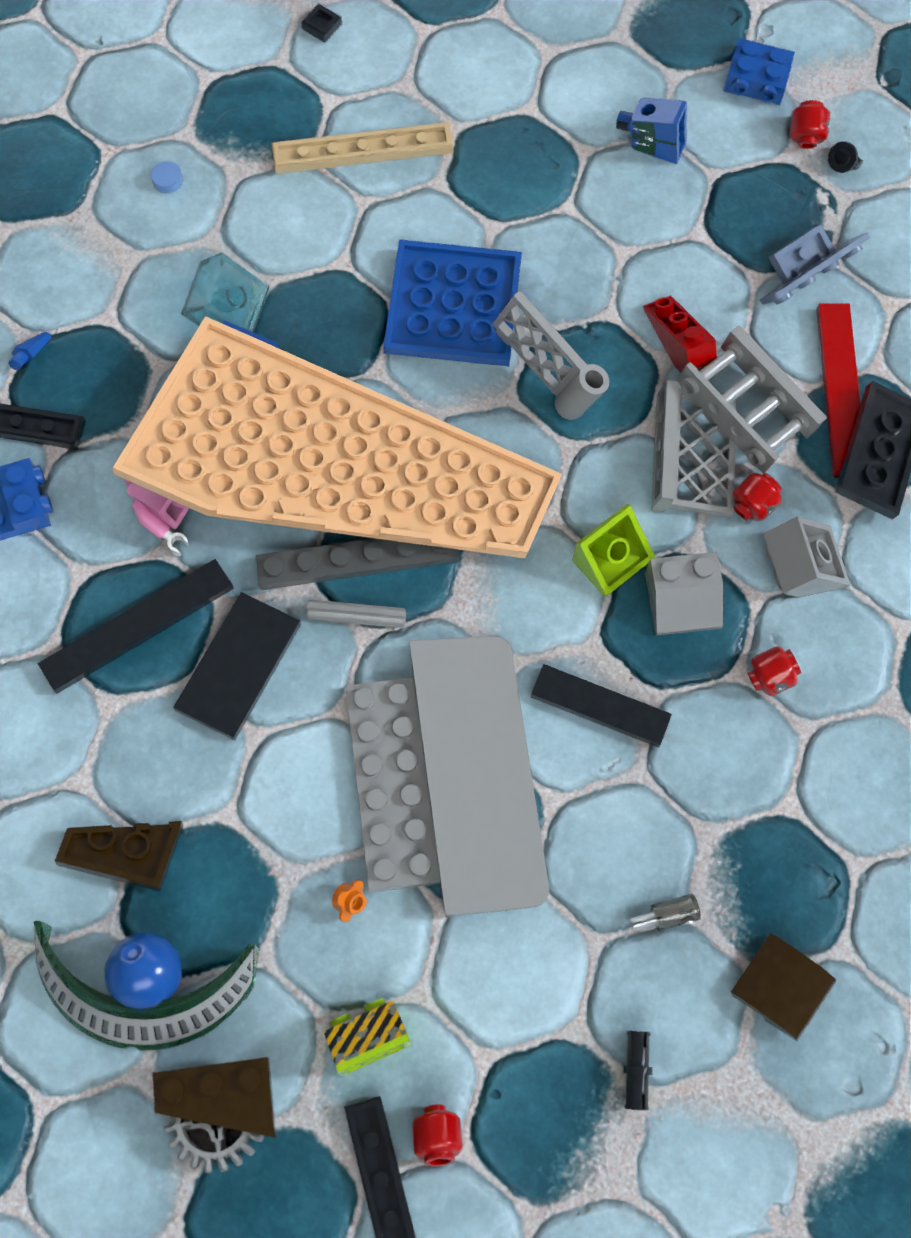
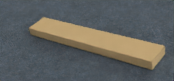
[272,122,454,174]

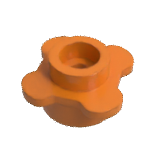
[332,879,367,922]

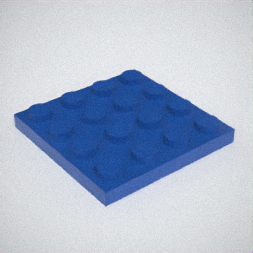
[384,239,522,367]

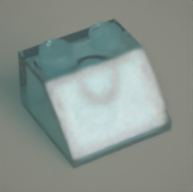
[181,252,269,332]

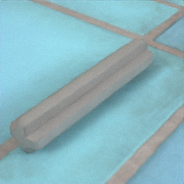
[306,600,406,628]

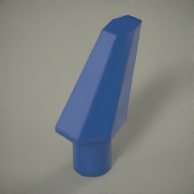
[9,332,52,370]

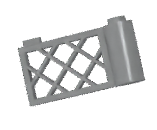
[492,291,610,420]

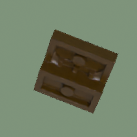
[731,933,836,1041]

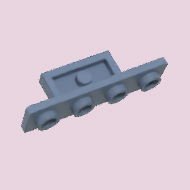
[759,224,870,305]

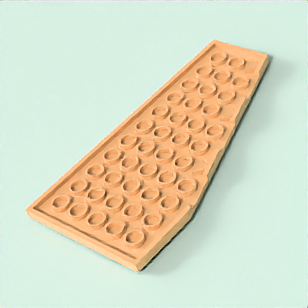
[113,316,562,558]

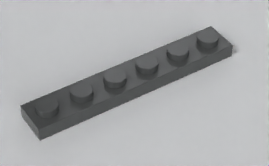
[256,538,459,590]

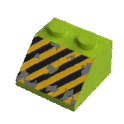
[323,998,411,1076]

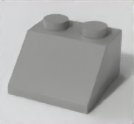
[764,516,851,597]
[645,552,723,636]

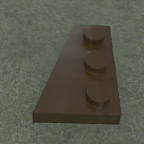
[55,821,183,892]
[152,1057,277,1138]

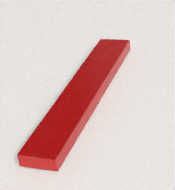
[816,303,861,478]

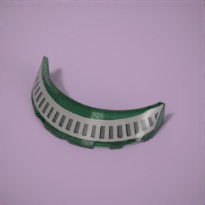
[34,921,260,1051]

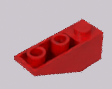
[643,295,717,373]

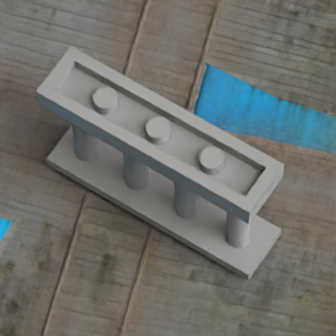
[677,325,827,473]

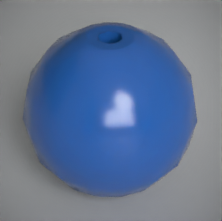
[104,932,182,1011]

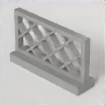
[651,380,737,518]

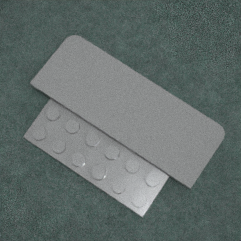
[345,636,549,917]

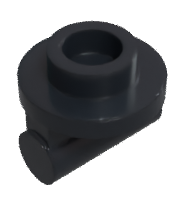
[828,141,863,173]

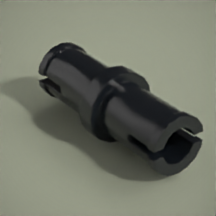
[623,1031,653,1110]

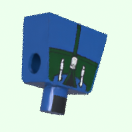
[616,97,687,164]

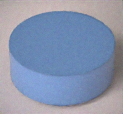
[151,161,183,193]

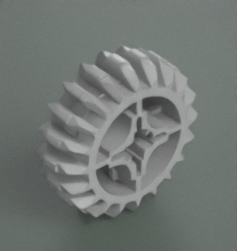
[164,1115,264,1173]

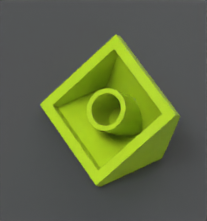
[572,504,656,596]

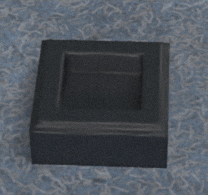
[301,3,342,43]

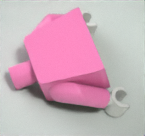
[124,479,189,556]

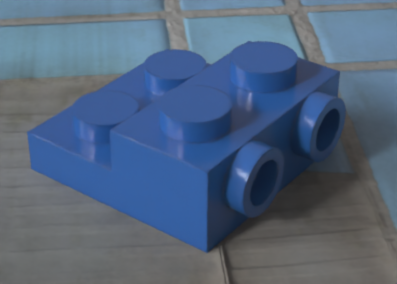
[723,38,795,105]
[0,458,53,541]

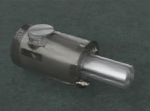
[630,893,701,931]

